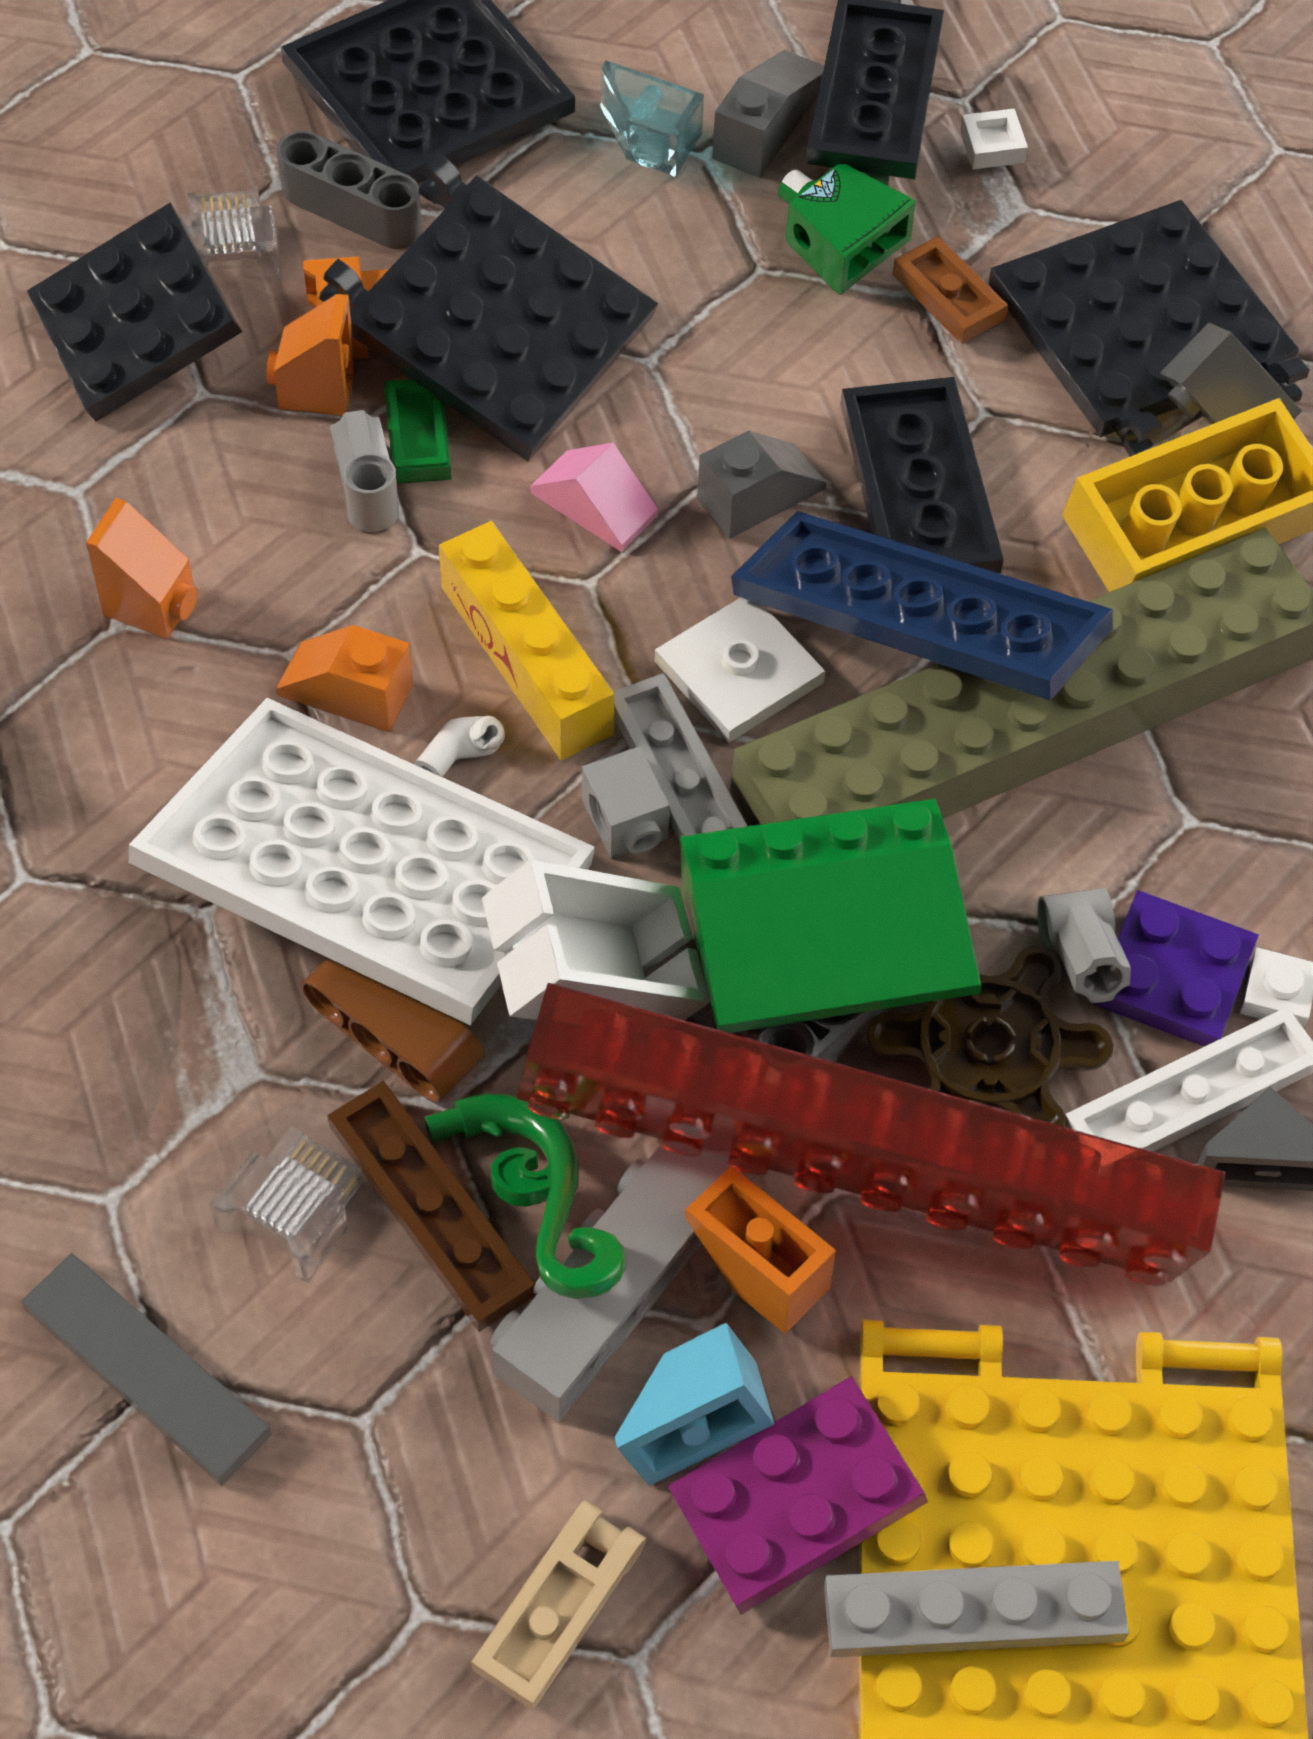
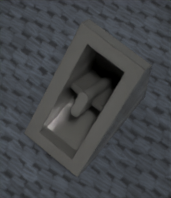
[1194,1087,1313,1191]

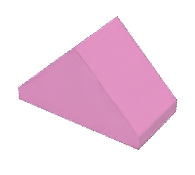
[530,442,658,552]

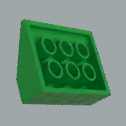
[680,798,981,1034]

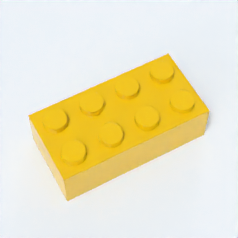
[1062,398,1313,592]

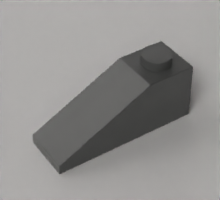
[712,50,824,178]

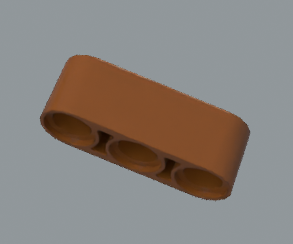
[301,958,485,1103]

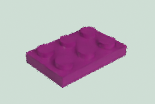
[668,1376,928,1615]

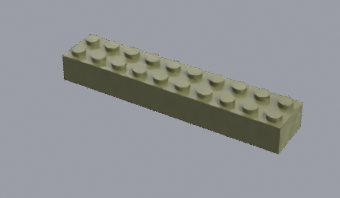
[731,528,1313,826]

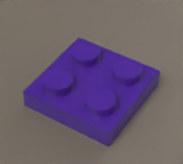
[1093,890,1259,1047]

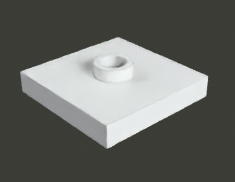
[654,597,826,743]

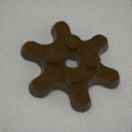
[866,946,1114,1146]

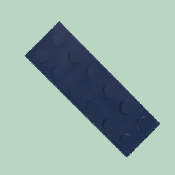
[731,511,1113,701]

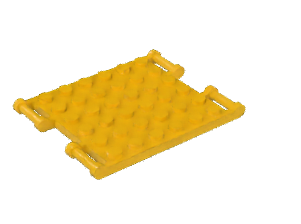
[859,1319,1308,1739]

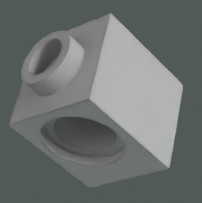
[582,746,670,859]

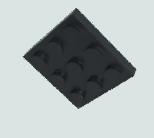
[27,202,242,422]

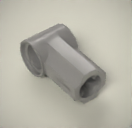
[330,410,399,532]
[1037,888,1131,1003]

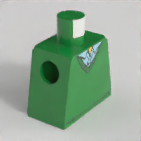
[778,164,916,295]

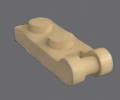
[471,1499,647,1711]

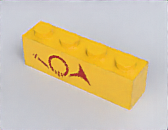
[439,520,615,761]

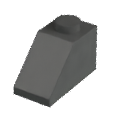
[1160,323,1302,423]
[697,430,826,539]

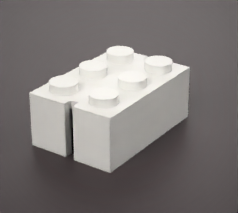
[482,859,710,1037]

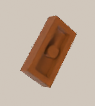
[892,236,1008,344]

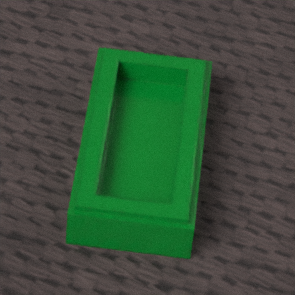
[384,379,452,484]

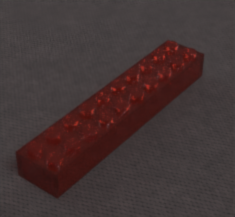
[516,982,1226,1286]

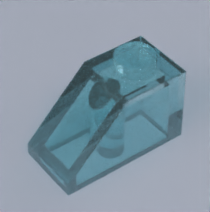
[601,60,704,176]

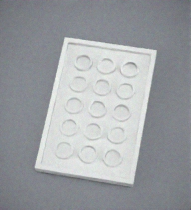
[129,698,595,1025]

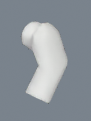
[415,716,505,777]

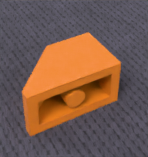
[266,294,356,416]
[86,498,198,639]
[276,625,413,732]
[684,1165,836,1334]

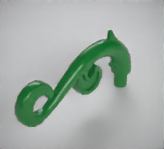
[424,1094,626,1299]

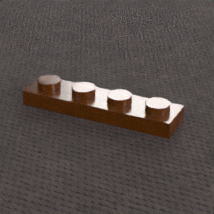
[327,1080,536,1332]

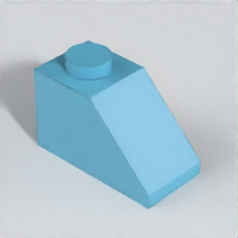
[615,1323,775,1486]

